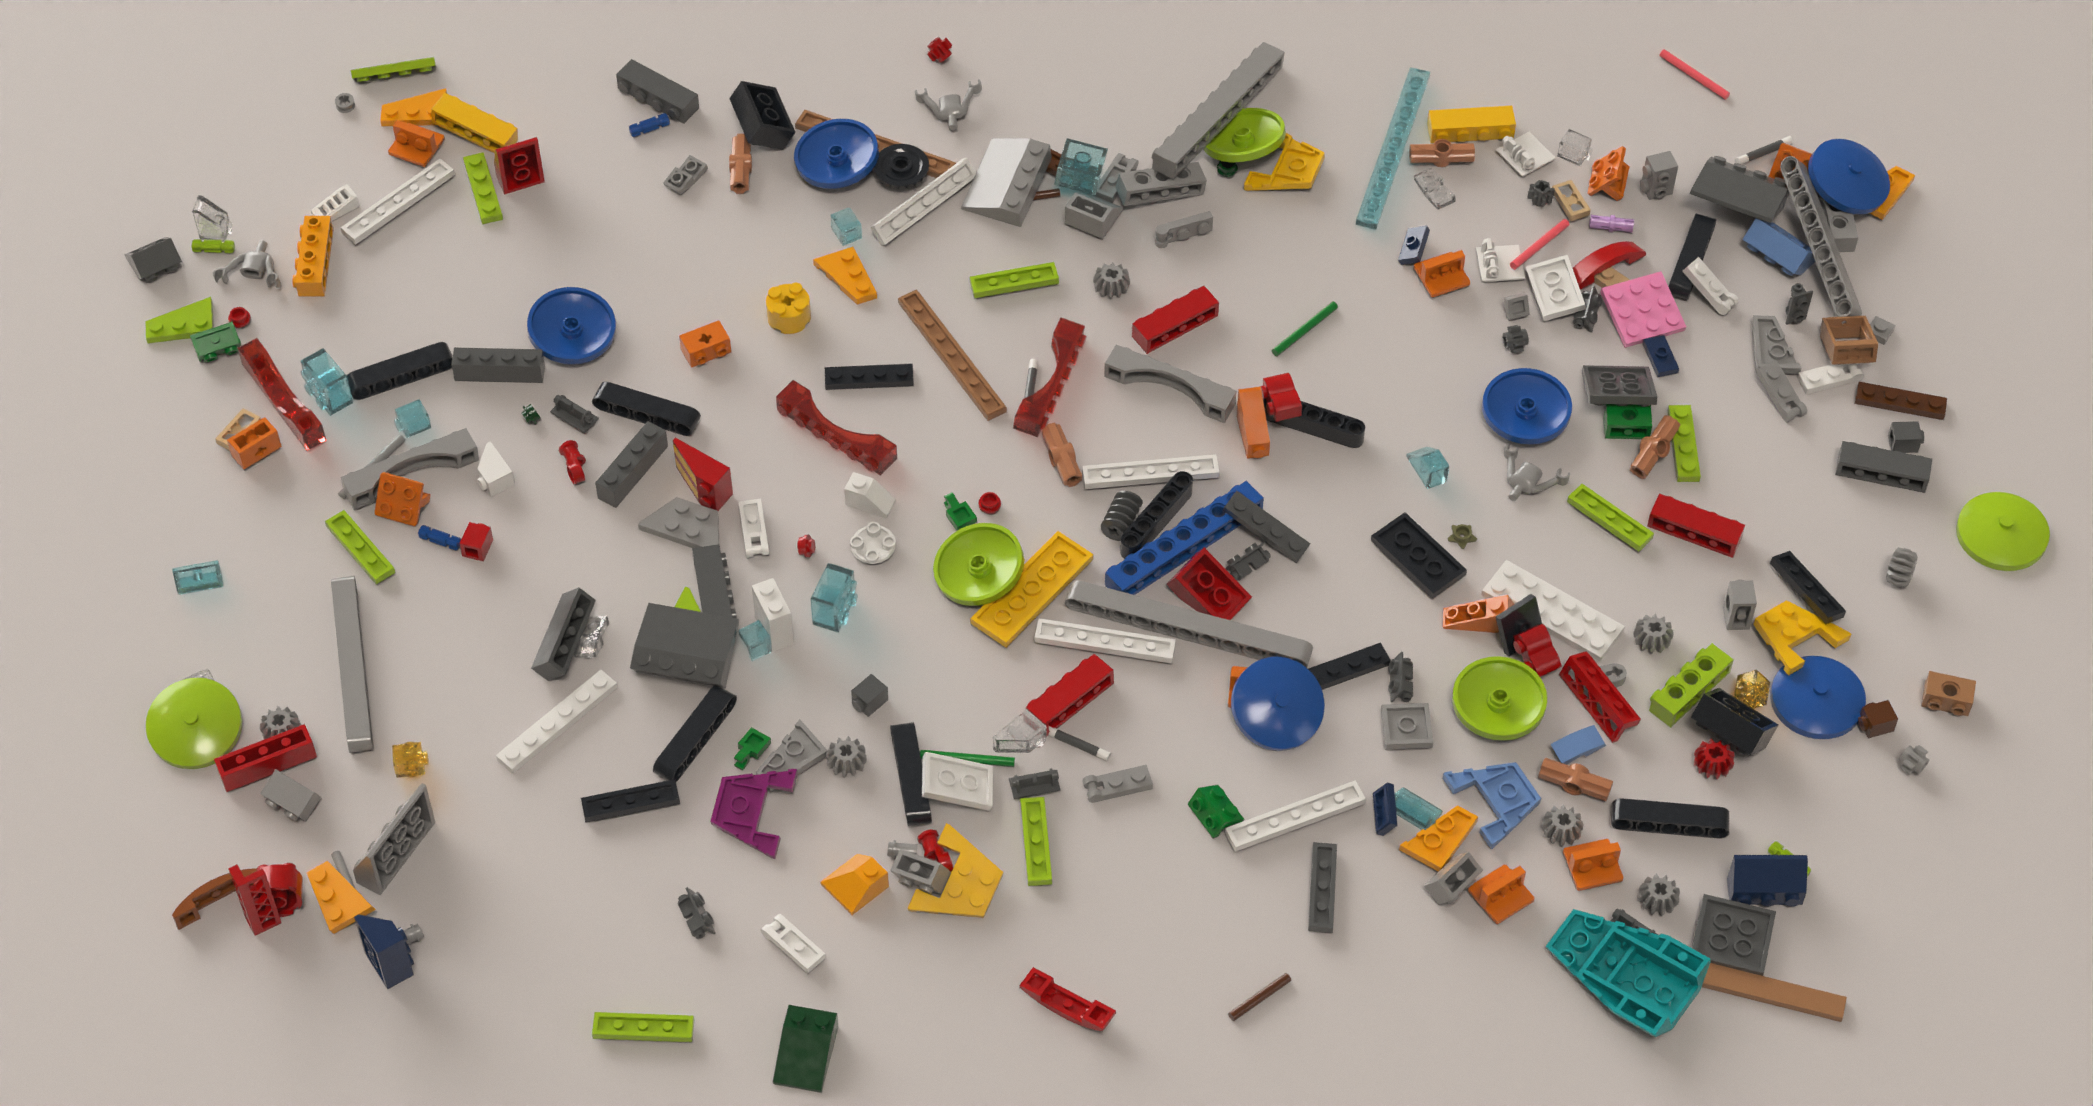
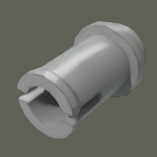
[887,840,918,859]
[404,924,424,944]

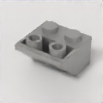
[1065,192,1123,239]

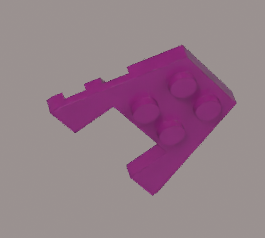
[710,769,798,859]

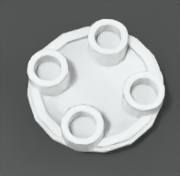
[850,522,896,564]

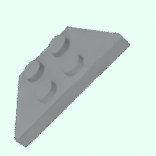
[638,497,719,548]

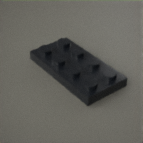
[1371,512,1467,599]

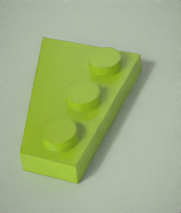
[145,296,214,344]

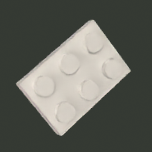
[1526,255,1586,321]
[922,752,993,811]

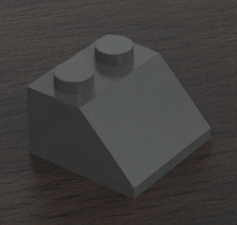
[124,237,182,281]

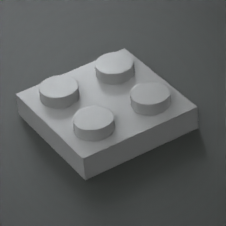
[1381,703,1433,750]

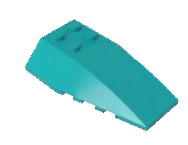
[1546,909,1711,1038]

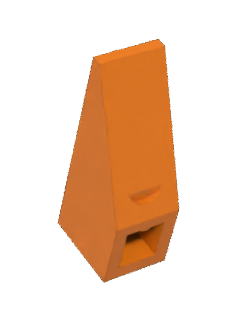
[1443,595,1514,633]

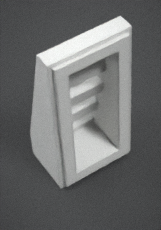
[311,184,359,221]

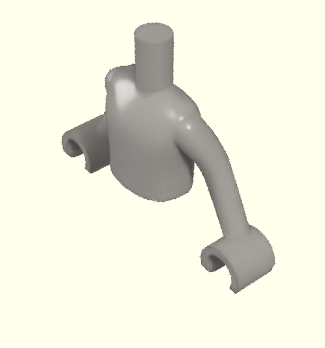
[915,79,982,131]
[213,241,281,288]
[1504,443,1570,501]

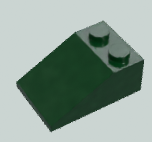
[773,1005,838,1093]

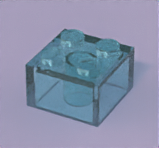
[1054,138,1108,195]
[300,348,353,416]
[811,563,858,633]

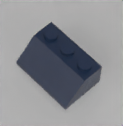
[1727,855,1808,907]
[354,915,414,990]

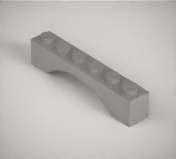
[1104,345,1237,423]
[341,428,479,510]

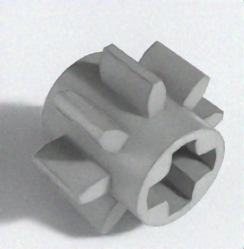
[1899,745,1929,775]

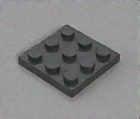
[1582,365,1658,407]
[1692,894,1776,976]

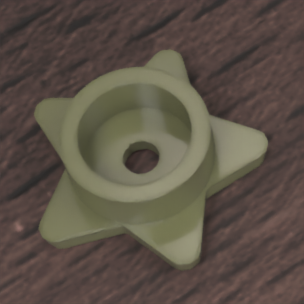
[1448,524,1477,549]

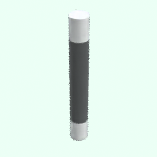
[1735,136,1793,164]
[1022,359,1038,416]
[1049,726,1111,761]

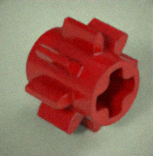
[927,37,952,63]

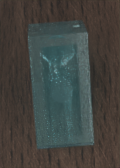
[1406,446,1449,489]

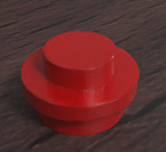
[228,307,251,328]
[978,492,1001,514]
[797,534,816,557]

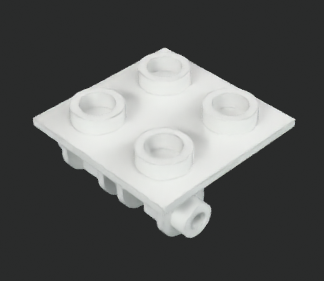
[1496,132,1556,177]
[1476,238,1525,282]

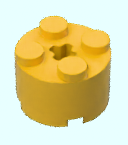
[766,282,811,334]

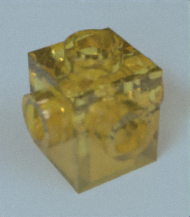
[1734,669,1770,709]
[392,742,429,778]

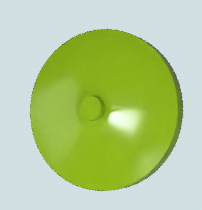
[1203,108,1286,162]
[1956,492,2050,571]
[933,523,1024,606]
[1452,656,1547,740]
[146,678,243,769]

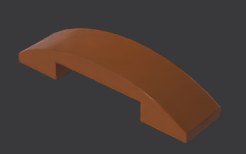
[172,868,257,930]

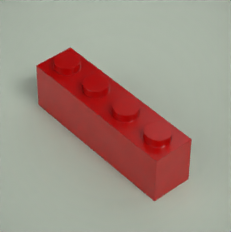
[1132,285,1219,354]
[1647,493,1745,558]
[1026,654,1114,737]
[214,724,317,792]

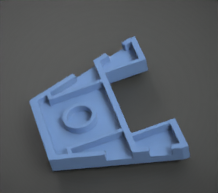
[1443,762,1541,849]

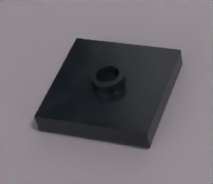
[1496,594,1542,656]

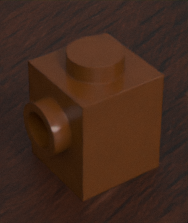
[1858,700,1898,739]

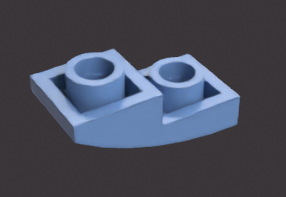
[1551,725,1606,765]

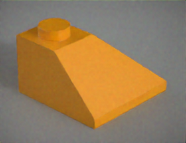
[820,854,889,915]

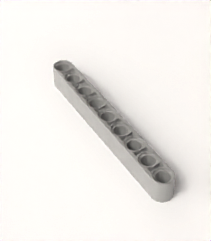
[1780,156,1862,317]
[331,576,374,753]

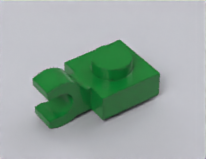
[944,492,977,531]
[734,727,771,770]

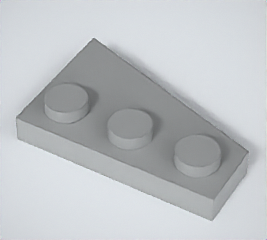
[1752,315,1802,374]
[756,719,827,793]

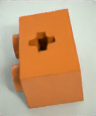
[679,320,731,368]
[227,417,282,470]

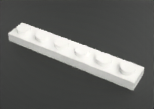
[870,158,976,245]
[341,159,455,245]
[1082,454,1219,489]
[1034,618,1176,664]
[496,670,618,774]
[1225,780,1366,852]

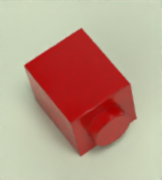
[459,522,493,562]

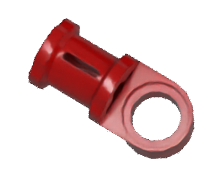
[558,440,586,484]
[917,829,953,872]

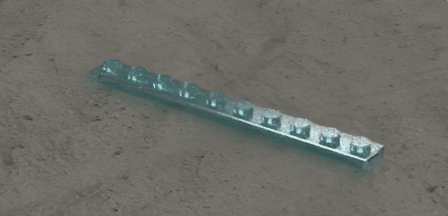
[1356,67,1430,230]

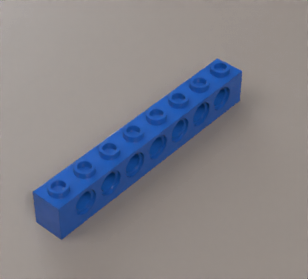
[1105,481,1264,595]

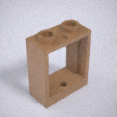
[1820,315,1878,365]

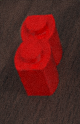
[1260,373,1302,422]
[1513,624,1562,677]

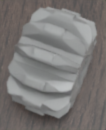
[1093,262,1130,299]
[1886,547,1918,588]
[1633,614,1674,654]
[259,706,301,739]
[826,736,867,778]
[1542,804,1584,846]
[1638,873,1680,916]

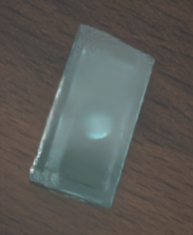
[172,560,224,595]
[1395,787,1443,830]

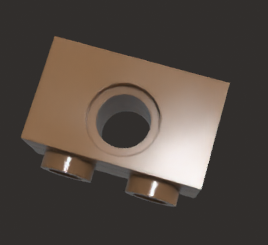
[1921,671,1976,716]

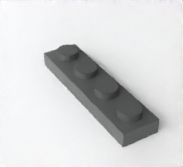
[1223,490,1311,563]
[1308,842,1337,933]

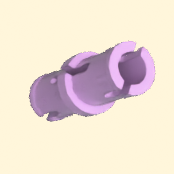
[1589,214,1634,233]

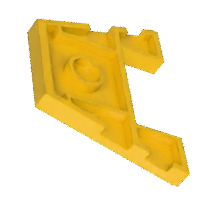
[1244,133,1325,191]
[1753,600,1851,675]
[907,823,1004,918]

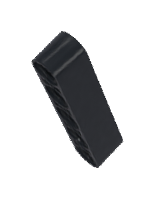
[1668,213,1717,300]
[345,342,453,400]
[592,382,701,436]
[1263,399,1365,448]
[1120,471,1193,559]
[653,685,737,782]
[890,722,932,826]
[1611,798,1730,838]

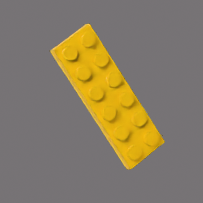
[970,531,1093,648]

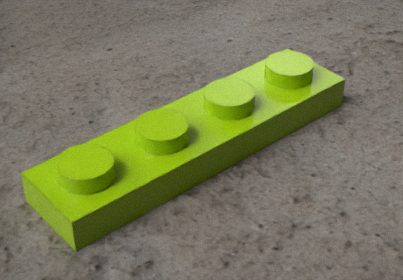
[351,57,436,82]
[463,152,503,225]
[970,262,1059,298]
[1667,405,1701,482]
[1567,484,1654,552]
[325,510,395,585]
[1020,797,1052,886]
[592,1012,694,1042]

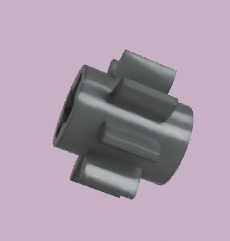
[1527,180,1555,207]
[1502,325,1529,353]

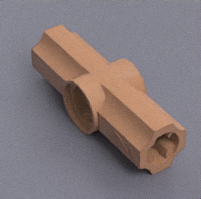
[729,134,752,194]
[1409,139,1475,167]
[1629,415,1680,479]
[1042,422,1082,487]
[1538,758,1613,801]

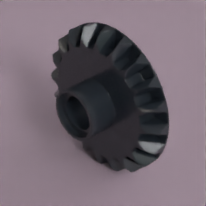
[874,144,929,189]

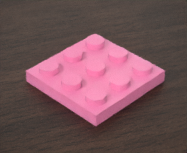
[1600,271,1686,348]

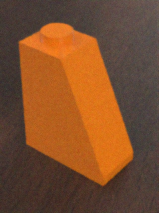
[1236,387,1270,459]

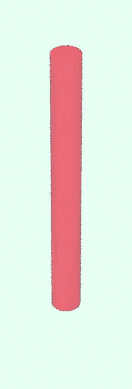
[1660,49,1730,100]
[1510,219,1569,270]

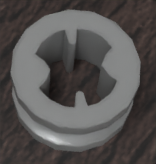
[335,93,355,113]

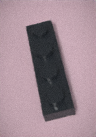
[824,364,914,390]
[1770,551,1846,624]
[1308,642,1391,690]
[581,779,680,823]

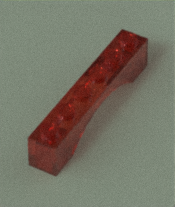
[1013,317,1087,437]
[238,338,326,451]
[776,380,897,476]

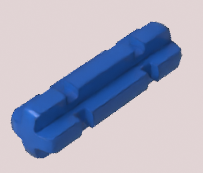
[629,113,670,137]
[418,525,461,550]

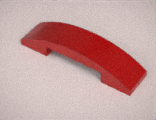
[1572,241,1646,290]
[1019,967,1116,1031]

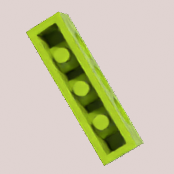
[1649,643,1734,728]

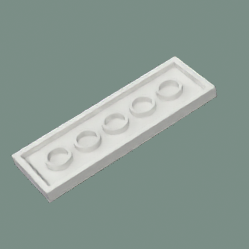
[1481,560,1625,662]

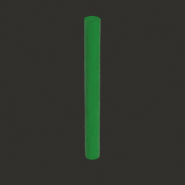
[1272,301,1338,356]
[920,750,1015,767]

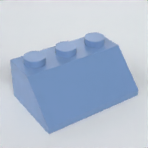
[1743,218,1816,276]

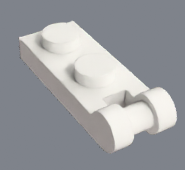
[1683,257,1739,315]
[1797,363,1864,395]
[738,499,769,558]
[761,914,826,974]

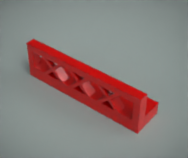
[1559,651,1641,742]
[228,864,282,936]

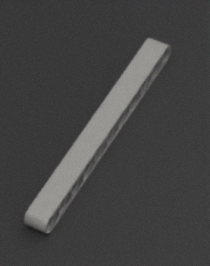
[1065,581,1313,668]

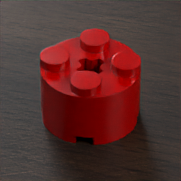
[253,863,303,917]

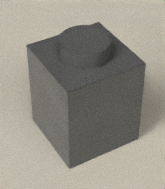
[1888,421,1925,453]
[851,674,888,717]

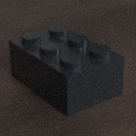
[729,81,796,150]
[1691,688,1779,755]

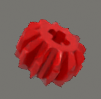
[1694,738,1735,779]

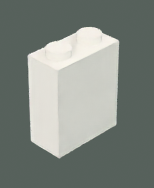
[752,578,794,652]

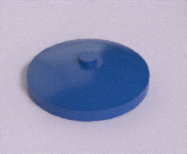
[794,119,879,189]
[1808,139,1890,214]
[527,287,616,364]
[1482,368,1572,444]
[1770,656,1866,739]
[1231,657,1325,751]

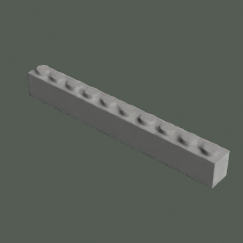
[1151,42,1285,179]

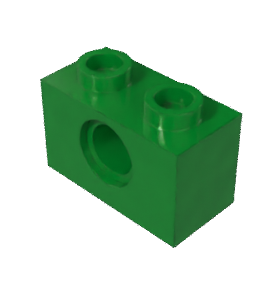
[1603,404,1652,440]

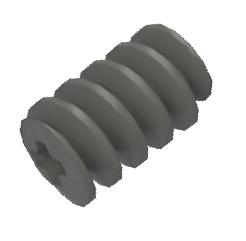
[1101,491,1143,541]

